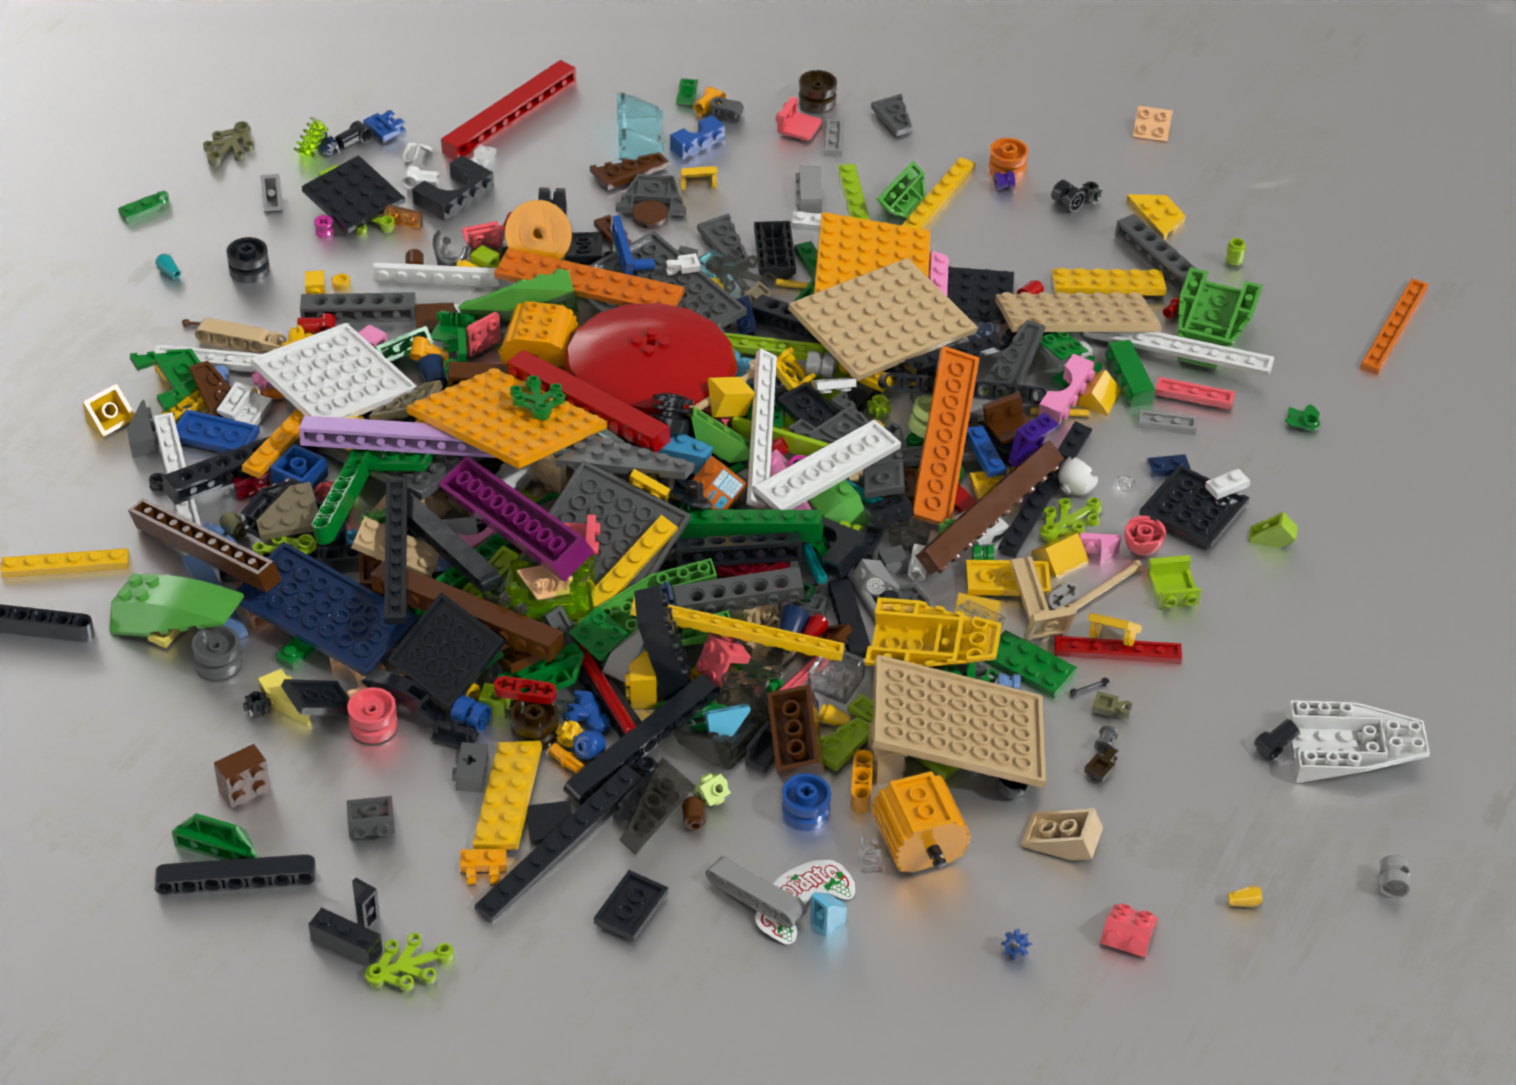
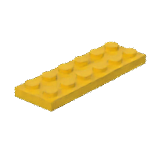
[1051,268,1167,296]
[472,741,542,850]

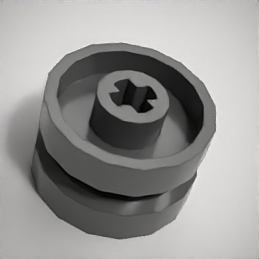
[191,625,242,680]

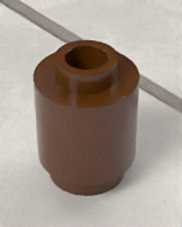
[405,249,424,265]
[682,796,706,830]

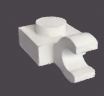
[666,253,700,276]

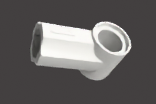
[402,166,440,190]
[908,544,927,583]

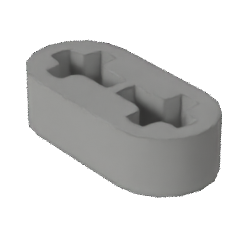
[1044,581,1078,610]

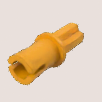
[548,743,585,774]

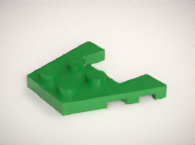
[130,348,201,413]

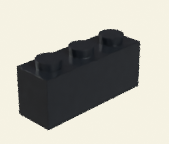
[308,907,383,967]

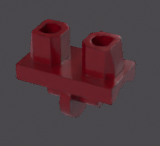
[233,470,271,502]

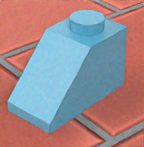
[704,703,751,742]
[810,892,847,936]

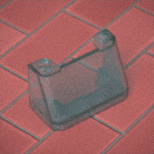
[617,93,665,160]

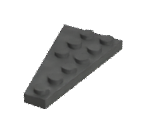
[556,434,694,480]

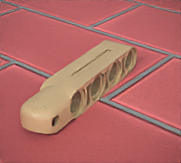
[195,318,287,354]

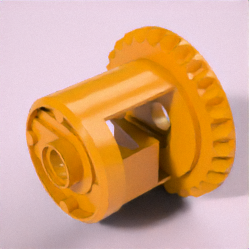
[505,200,572,259]

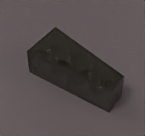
[619,757,696,855]

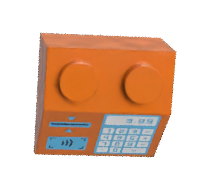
[686,456,748,510]

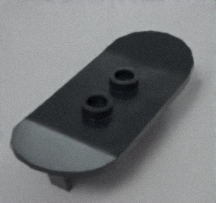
[669,480,712,510]

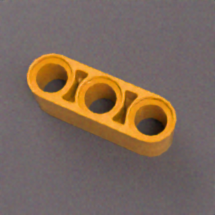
[850,750,873,813]

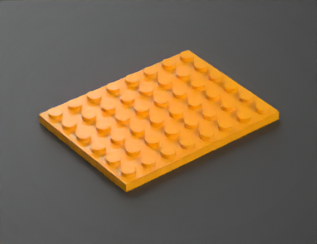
[814,212,931,294]
[406,368,607,469]

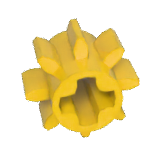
[555,720,583,748]

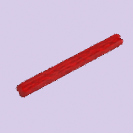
[576,642,636,734]

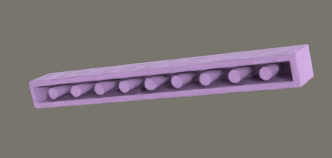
[299,415,496,458]

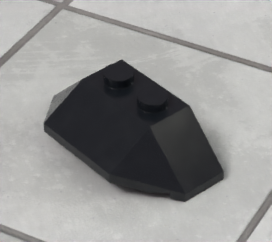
[240,478,301,541]

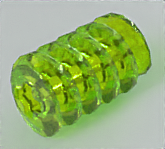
[293,117,329,157]

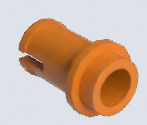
[261,387,286,400]

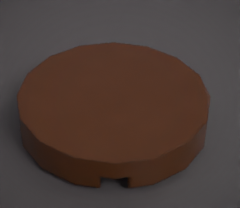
[632,200,668,228]

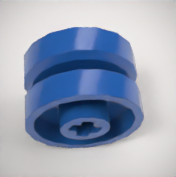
[781,773,831,831]

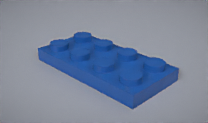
[176,409,260,453]

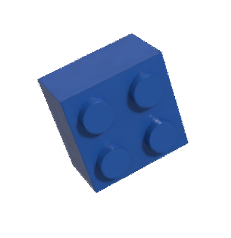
[270,444,329,491]

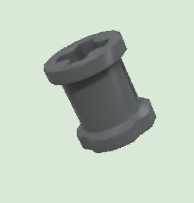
[1094,725,1119,754]

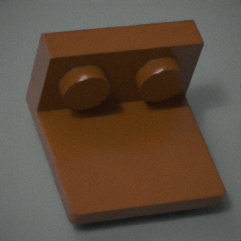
[983,392,1031,444]

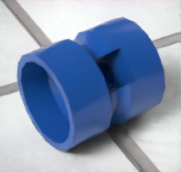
[451,695,492,732]

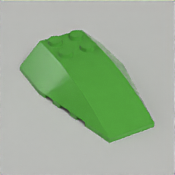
[1177,267,1263,369]
[109,573,244,636]

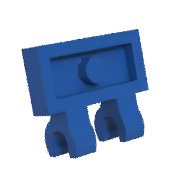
[363,110,406,142]

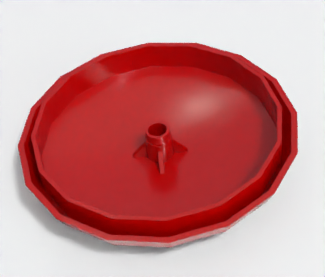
[563,303,738,415]

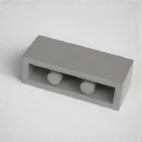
[796,166,822,214]

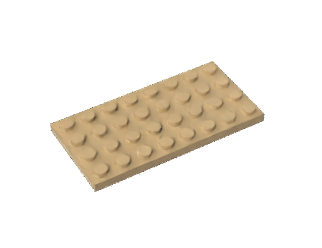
[995,292,1161,332]

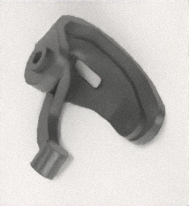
[432,230,471,266]

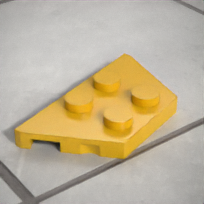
[1126,194,1186,240]

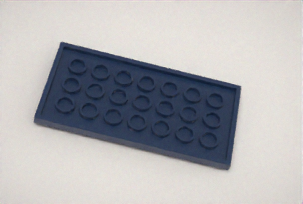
[235,541,419,677]

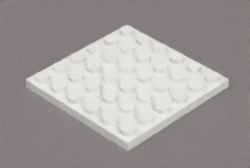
[250,323,416,418]

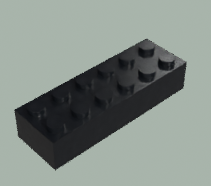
[634,585,692,701]

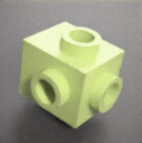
[690,772,731,807]

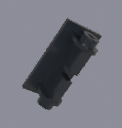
[430,720,479,748]

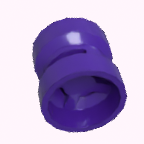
[993,171,1015,191]

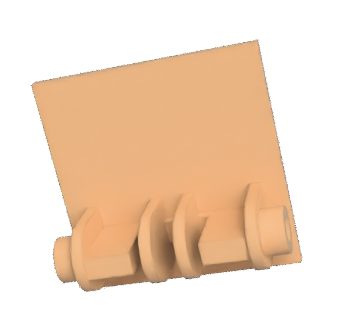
[1133,106,1172,142]
[516,565,573,600]

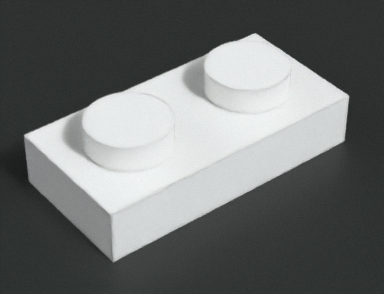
[791,211,821,231]
[1205,469,1250,499]

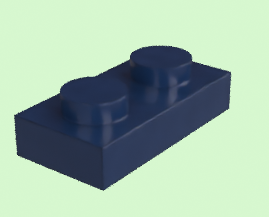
[1146,454,1191,477]

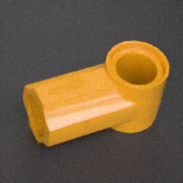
[693,86,726,116]
[409,336,449,366]

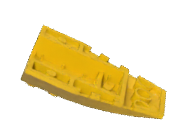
[865,597,1002,667]

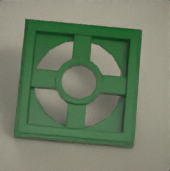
[443,328,467,373]

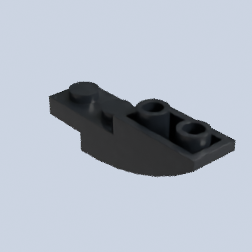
[361,669,447,728]

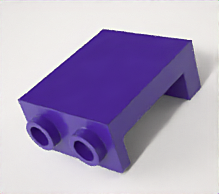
[1008,413,1059,468]

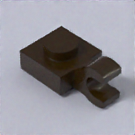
[1084,746,1119,783]

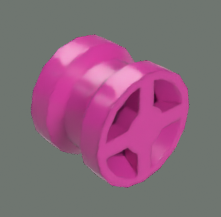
[314,215,334,238]

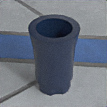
[417,354,448,391]
[774,605,809,653]

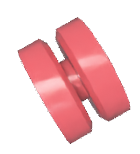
[347,687,398,744]

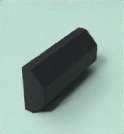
[754,221,796,283]

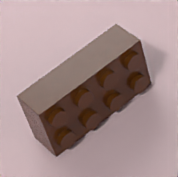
[767,684,825,782]

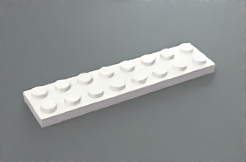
[754,419,901,510]

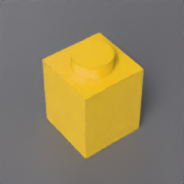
[305,270,325,294]

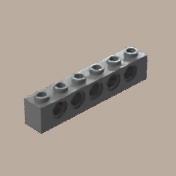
[1115,214,1197,293]
[300,292,416,323]
[673,567,804,614]

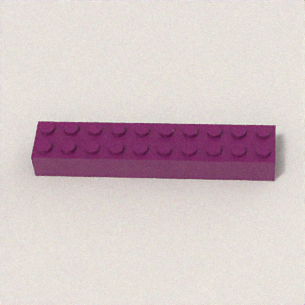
[438,456,594,582]

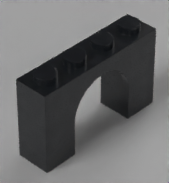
[412,155,494,221]
[802,518,870,580]

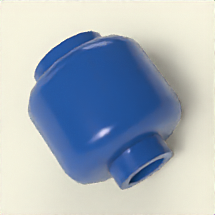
[573,730,606,760]

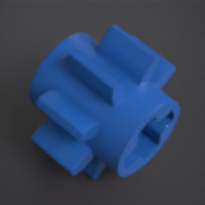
[1001,929,1032,959]

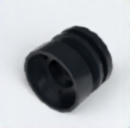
[649,392,694,434]

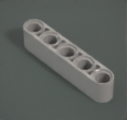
[705,856,807,928]

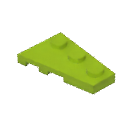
[821,717,869,771]

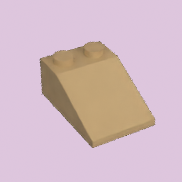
[1021,808,1103,861]

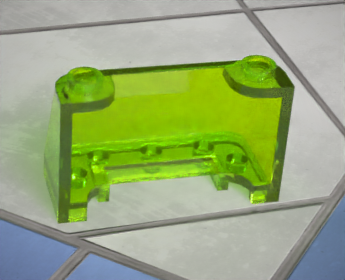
[505,556,596,621]

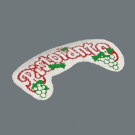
[755,860,856,945]

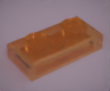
[385,205,423,231]

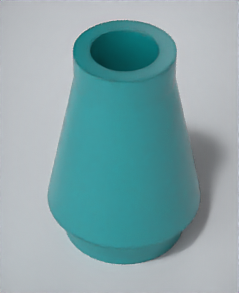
[155,253,181,280]

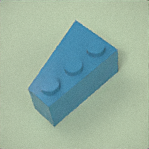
[657,432,713,475]

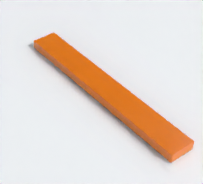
[1360,278,1429,375]

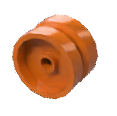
[988,138,1029,181]

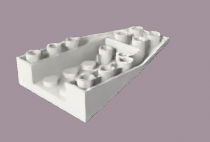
[1286,700,1430,784]

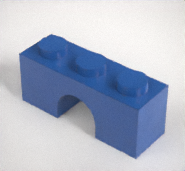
[670,115,725,159]

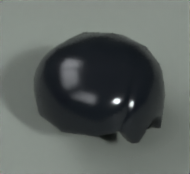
[996,777,1029,799]

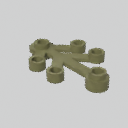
[203,121,254,167]

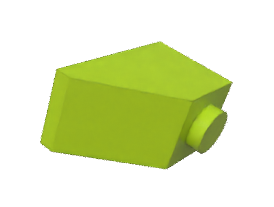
[1248,511,1298,548]

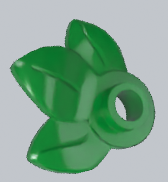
[1285,404,1320,431]

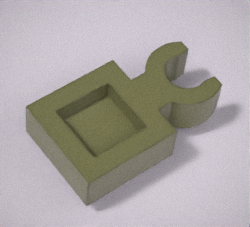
[1092,691,1132,719]

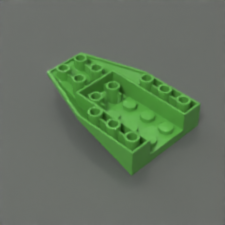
[458,269,579,321]
[594,558,730,646]

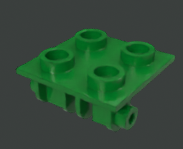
[430,310,477,342]
[1040,332,1088,360]
[568,606,629,662]

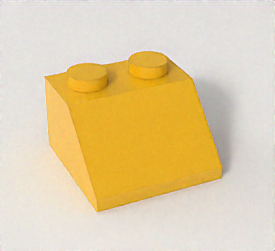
[625,650,657,710]

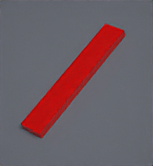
[1054,636,1182,664]

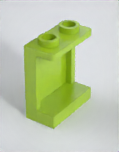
[1147,555,1202,608]

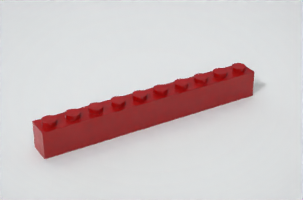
[441,60,576,160]
[507,350,671,452]

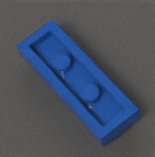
[966,426,1007,477]

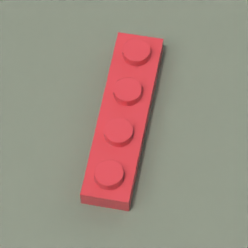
[1155,377,1235,410]

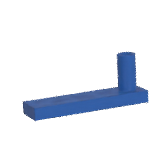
[611,215,655,275]

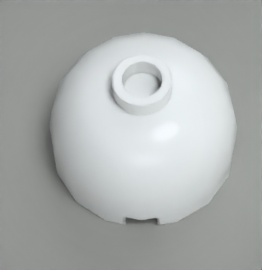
[1058,457,1098,496]

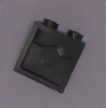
[864,493,915,529]

